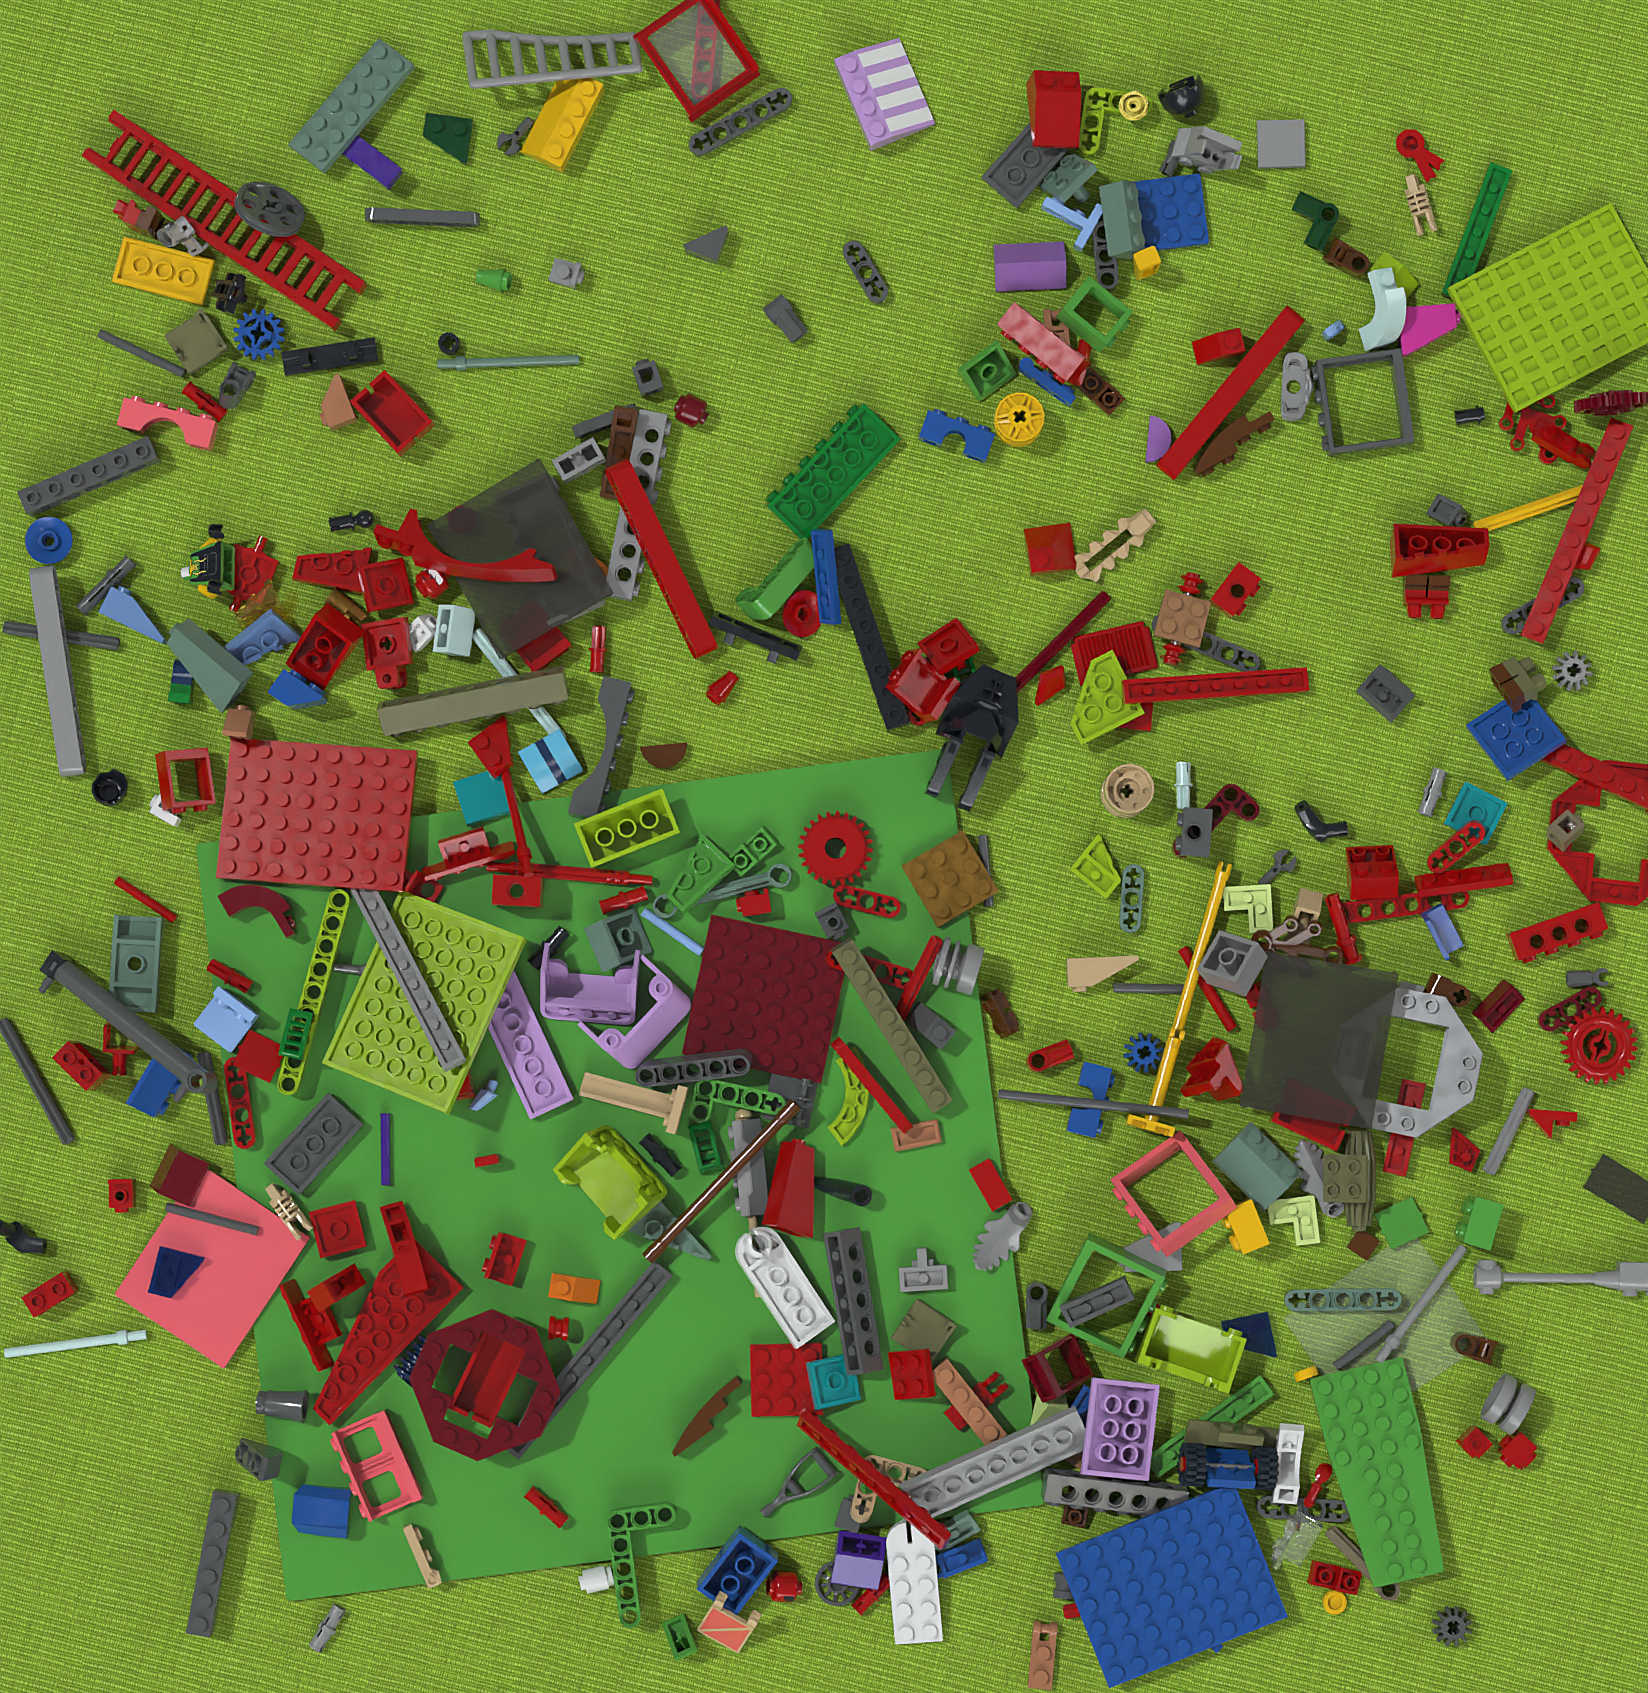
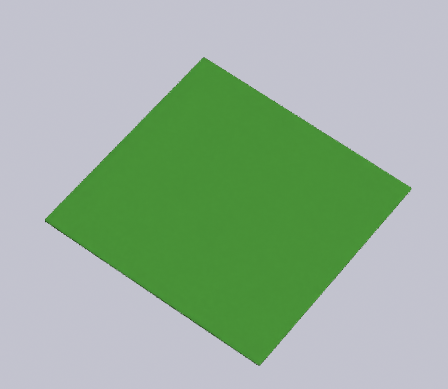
[196,749,1044,1601]

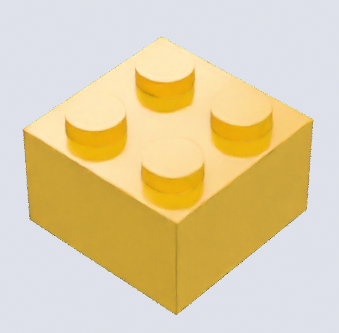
[1221,1198,1270,1254]

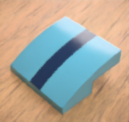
[518,729,584,794]

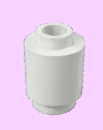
[578,1565,615,1594]

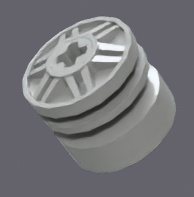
[932,937,985,995]

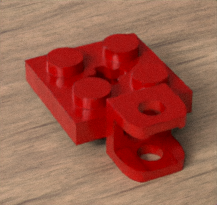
[361,617,414,690]

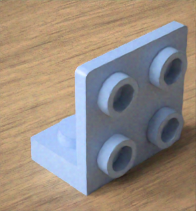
[194,986,260,1052]

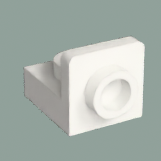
[409,614,437,652]
[149,794,182,827]

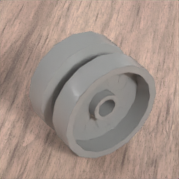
[1480,1373,1536,1435]

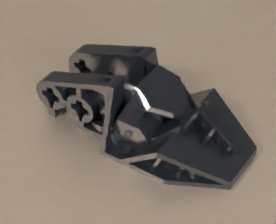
[925,664,1019,812]

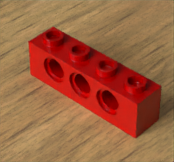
[1506,902,1609,964]

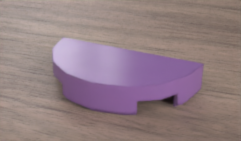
[1145,415,1171,463]

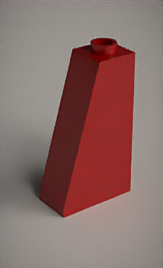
[762,1138,814,1238]

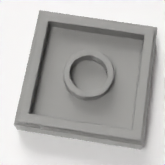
[1256,119,1305,169]

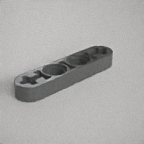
[1501,577,1584,635]
[1256,1495,1349,1522]

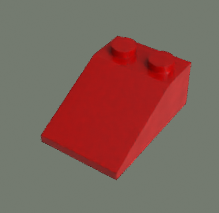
[1026,70,1081,149]
[285,603,365,691]

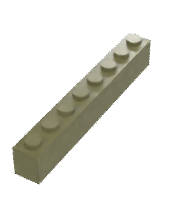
[377,665,570,737]
[830,937,953,1113]

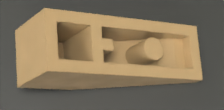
[1066,955,1138,992]

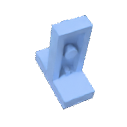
[1041,197,1103,252]

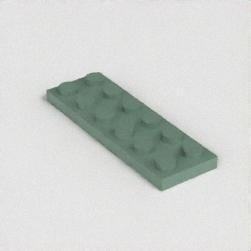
[288,38,415,174]

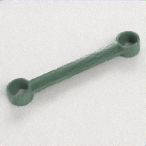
[653,864,792,918]

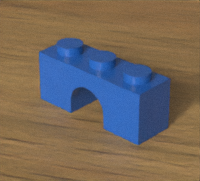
[918,409,995,464]
[1066,1061,1115,1138]

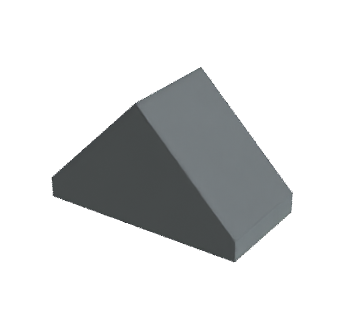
[683,225,729,265]

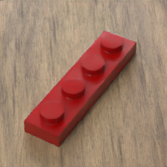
[1414,863,1513,898]
[1382,1078,1426,1177]

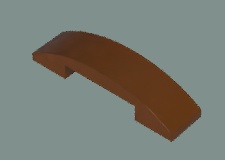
[600,405,638,500]

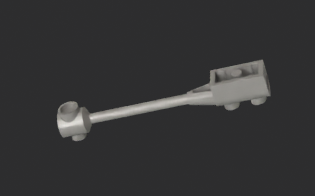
[1473,1260,1648,1296]

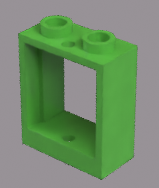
[1056,276,1133,353]

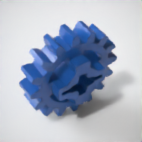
[233,309,285,361]

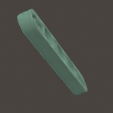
[1284,1288,1402,1311]

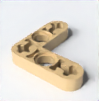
[850,1455,927,1523]

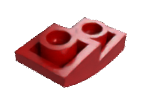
[1307,1560,1362,1595]

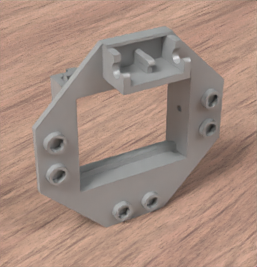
[1332,988,1483,1138]

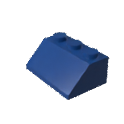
[126,1044,194,1117]

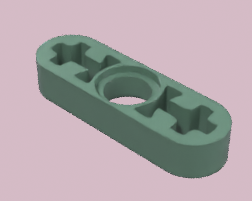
[1119,864,1144,933]

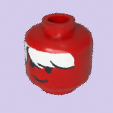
[414,568,450,599]

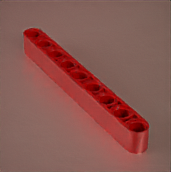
[1156,305,1306,481]
[605,459,718,659]

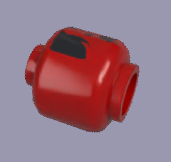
[766,1571,802,1603]

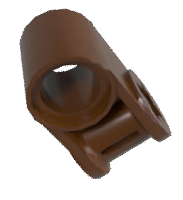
[1322,238,1369,278]
[1423,972,1471,1007]
[1450,1332,1499,1365]

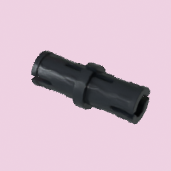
[527,925,570,970]
[639,1133,682,1177]

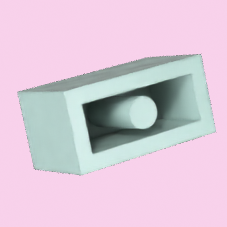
[433,605,476,657]

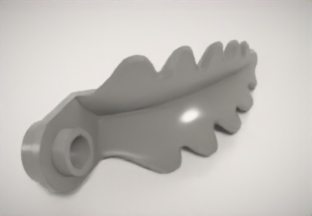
[1294,1140,1344,1217]
[972,1202,1032,1271]

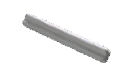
[1483,1087,1535,1175]

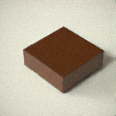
[1346,1231,1380,1261]

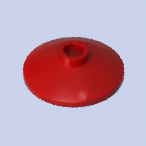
[782,590,821,637]

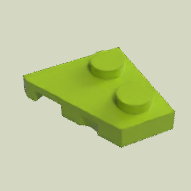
[1069,834,1121,899]

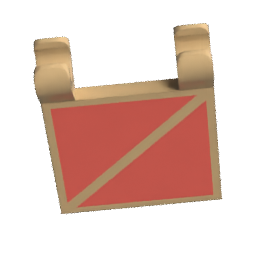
[696,1591,762,1653]

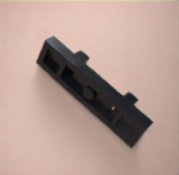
[281,337,379,377]
[709,611,803,664]

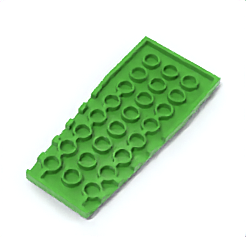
[1309,1357,1444,1588]

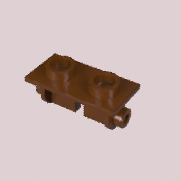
[980,988,1019,1039]

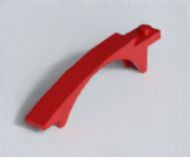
[373,508,558,582]

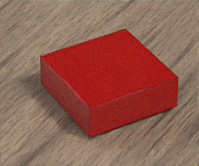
[474,1154,501,1168]

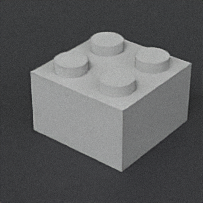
[1197,930,1268,996]

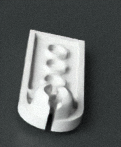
[735,1227,835,1349]
[886,1518,943,1644]

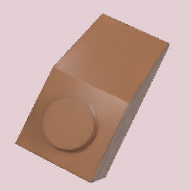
[319,374,358,431]
[222,705,255,740]

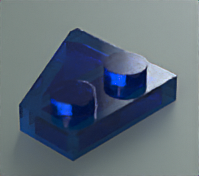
[148,1246,205,1298]
[1220,1311,1277,1358]

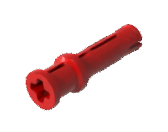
[1324,892,1363,965]

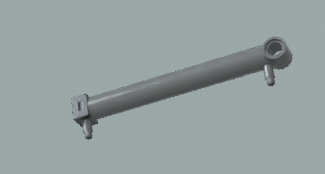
[39,950,218,1102]

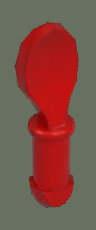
[1304,1463,1332,1508]

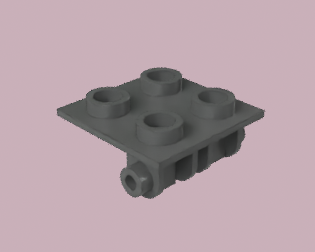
[762,1073,818,1128]

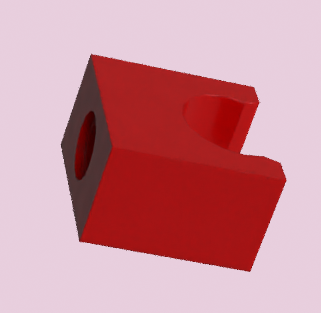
[492,875,544,908]

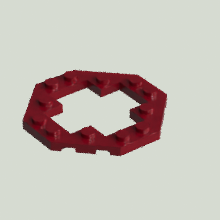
[409,1309,561,1461]

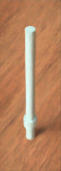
[4,1330,147,1358]

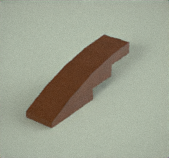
[672,1376,742,1457]

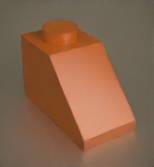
[548,1272,601,1304]

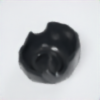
[91,769,128,807]

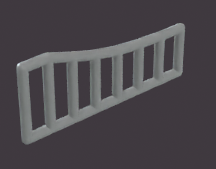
[462,29,643,89]

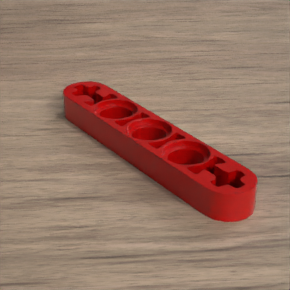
[830,1037,913,1134]

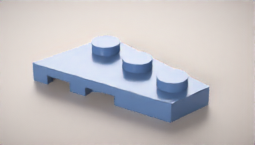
[223,609,302,665]

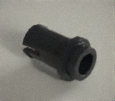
[1454,405,1485,426]

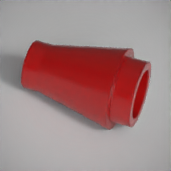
[705,671,739,706]

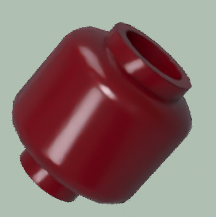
[673,393,709,428]

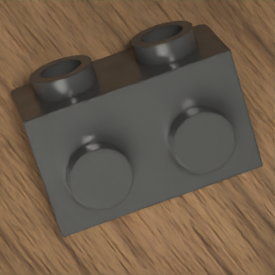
[1355,665,1415,723]

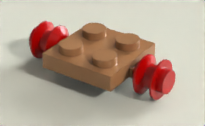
[1153,572,1211,667]

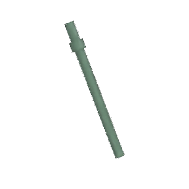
[437,355,579,371]

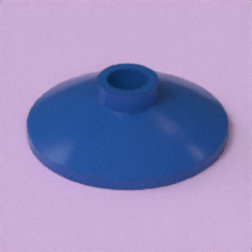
[25,517,73,564]

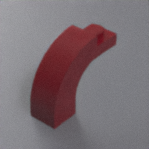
[217,885,298,939]

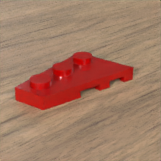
[292,547,372,594]

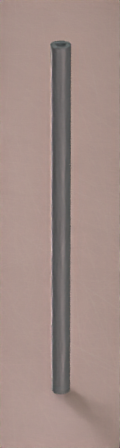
[998,1089,1189,1119]

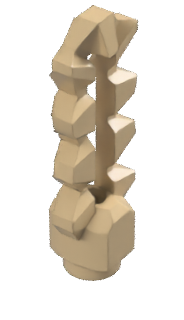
[1074,508,1156,582]

